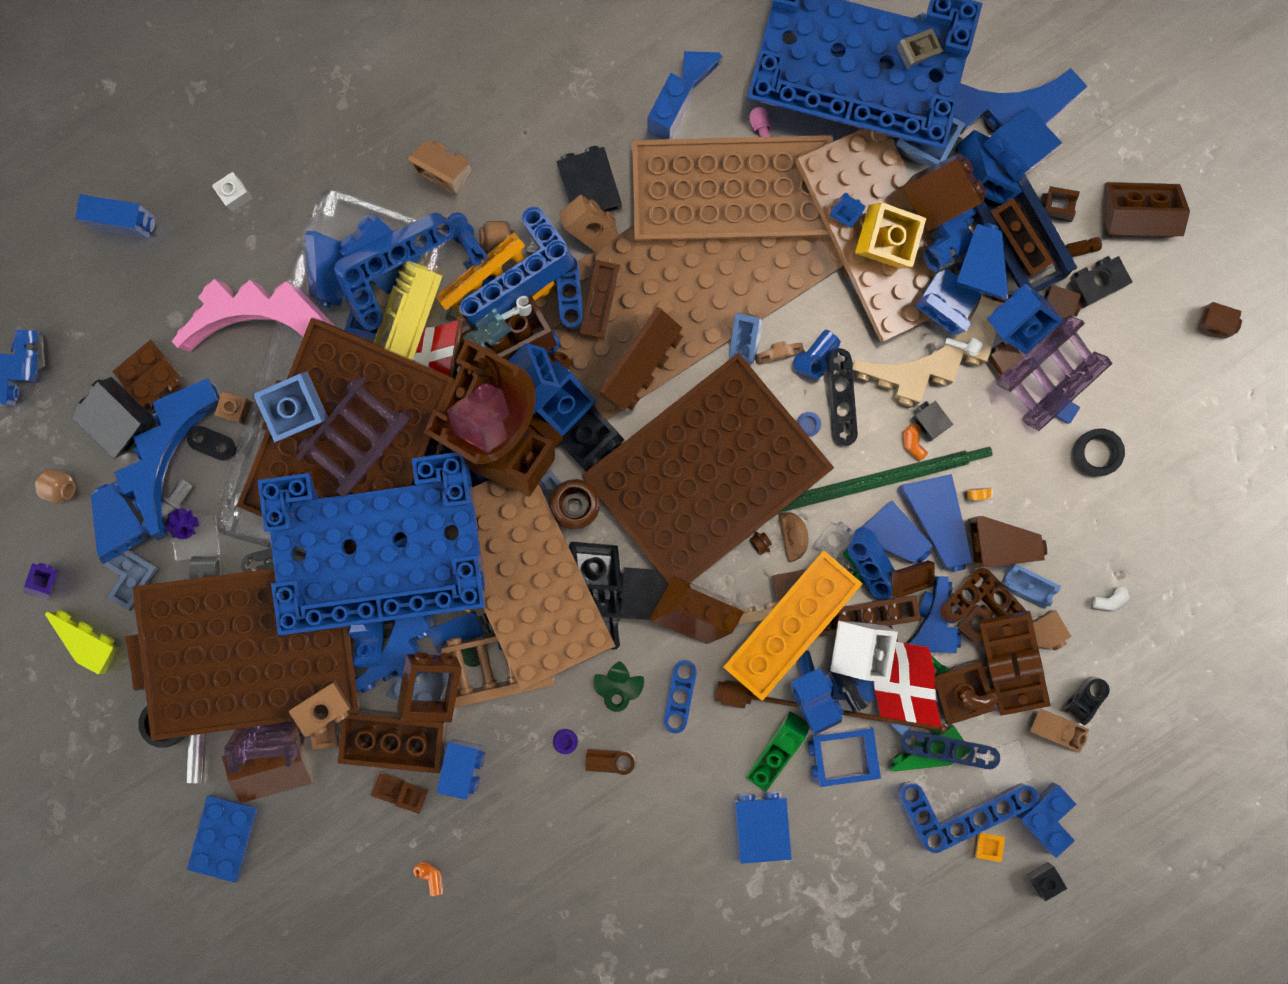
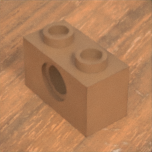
[559,194,619,253]
[288,681,351,738]

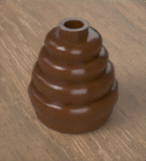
[549,479,600,530]

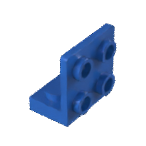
[915,269,981,336]

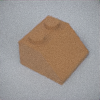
[408,140,471,195]

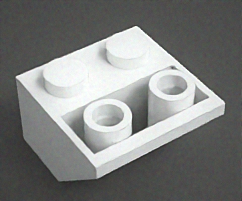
[830,621,898,682]

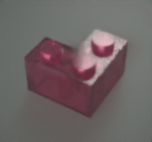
[447,382,510,453]

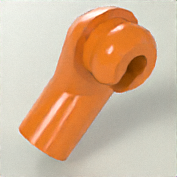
[904,423,929,462]
[413,862,443,896]

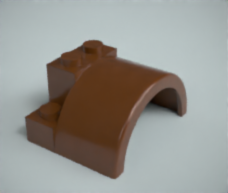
[424,338,536,464]

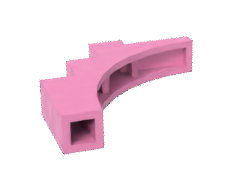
[172,279,335,352]

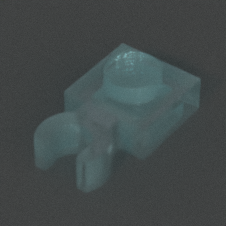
[463,308,511,346]

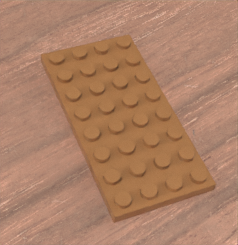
[795,129,956,343]
[632,135,833,241]
[446,479,616,691]

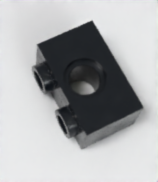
[1069,256,1133,309]

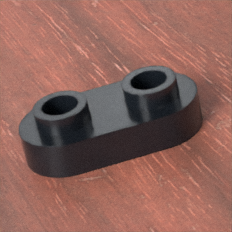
[187,426,237,461]

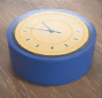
[918,591,934,617]

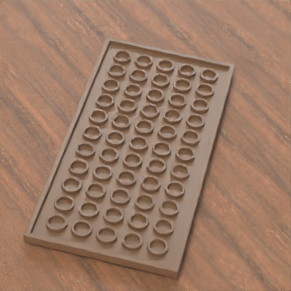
[535,135,844,421]

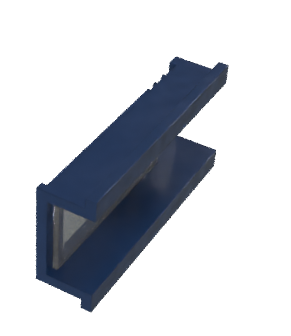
[975,175,1078,292]

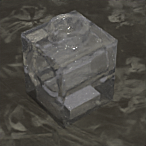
[813,521,852,560]

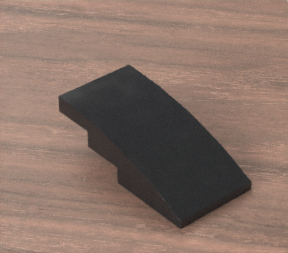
[569,542,623,650]

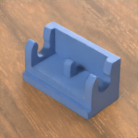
[1001,564,1061,609]

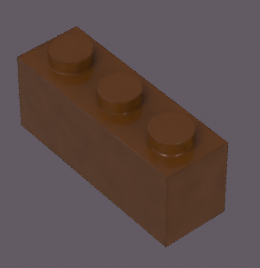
[992,198,1056,278]

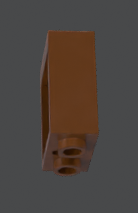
[397,652,462,722]

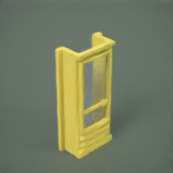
[373,261,442,359]

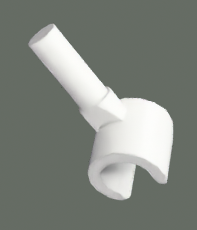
[497,296,532,322]
[945,338,983,356]

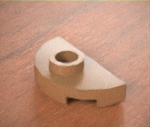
[755,341,805,365]
[779,512,809,562]

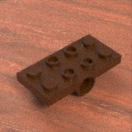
[979,610,1051,716]

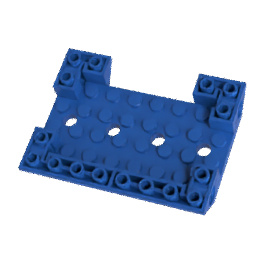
[747,0,983,150]
[258,452,485,635]

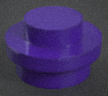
[553,729,578,754]

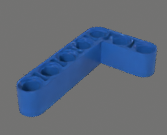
[459,206,574,329]
[334,213,455,330]
[898,781,1039,853]

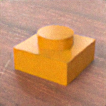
[975,832,1005,862]

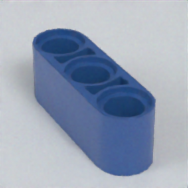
[557,256,583,330]
[848,527,895,600]
[664,660,697,733]

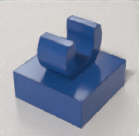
[829,192,865,228]

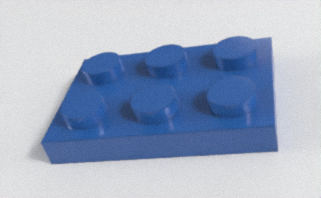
[187,795,258,883]

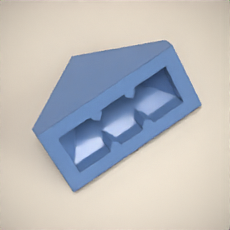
[729,312,763,364]

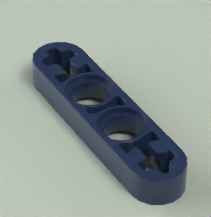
[900,730,1000,769]

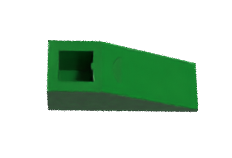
[745,711,810,792]
[888,723,969,772]

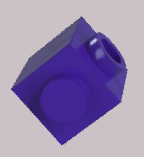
[23,563,57,600]

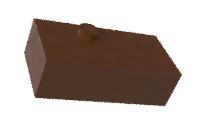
[338,709,447,774]

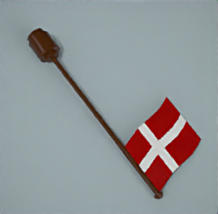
[413,315,466,455]
[715,642,947,734]

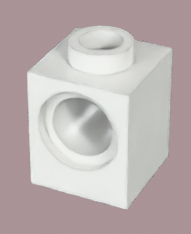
[212,172,253,212]

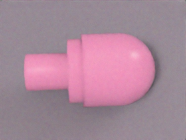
[749,107,771,137]

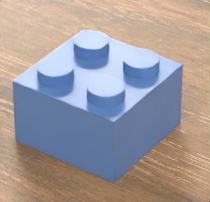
[253,371,329,442]

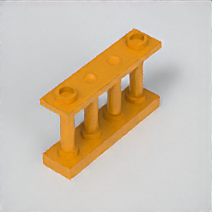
[436,233,555,325]

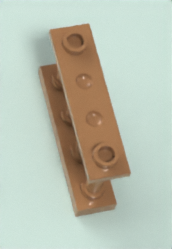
[441,633,555,708]

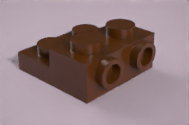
[112,339,185,410]
[935,659,996,725]

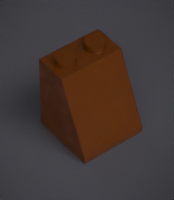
[903,153,986,231]
[968,516,1047,568]

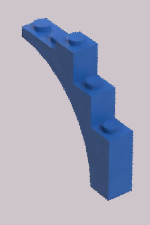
[929,68,1088,135]
[115,378,220,540]
[356,536,435,693]
[831,576,961,701]

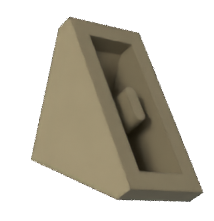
[896,29,943,70]

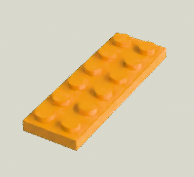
[723,550,862,701]

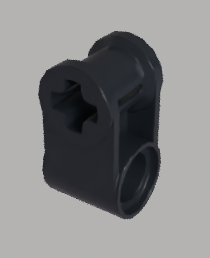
[1063,676,1110,726]

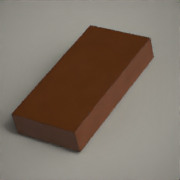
[892,560,935,598]

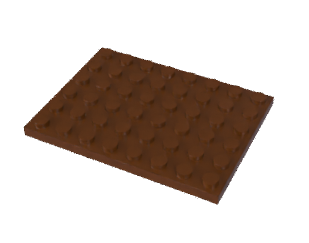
[237,317,456,554]
[582,352,834,584]
[132,568,360,741]

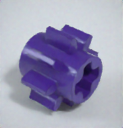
[165,508,199,539]

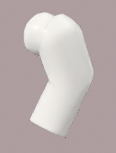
[1092,586,1130,611]

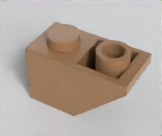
[1030,708,1089,753]

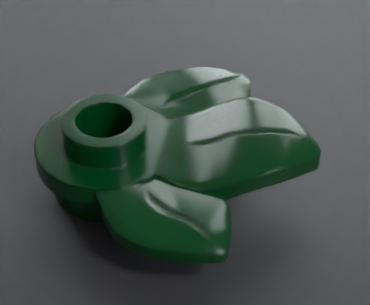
[594,661,644,712]

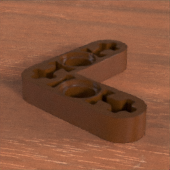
[940,568,1026,623]

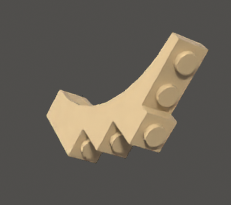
[852,297,1003,407]

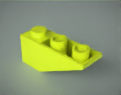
[45,609,120,675]

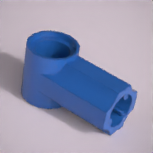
[793,330,841,379]

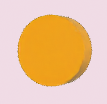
[967,487,993,500]

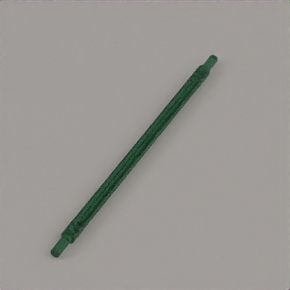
[779,446,993,513]

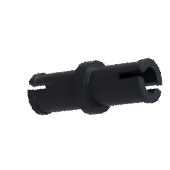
[828,668,868,714]

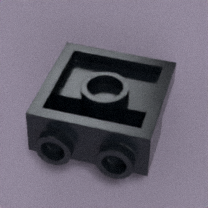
[559,405,624,472]

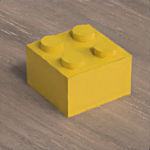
[855,202,926,269]

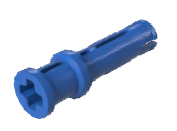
[447,212,487,265]

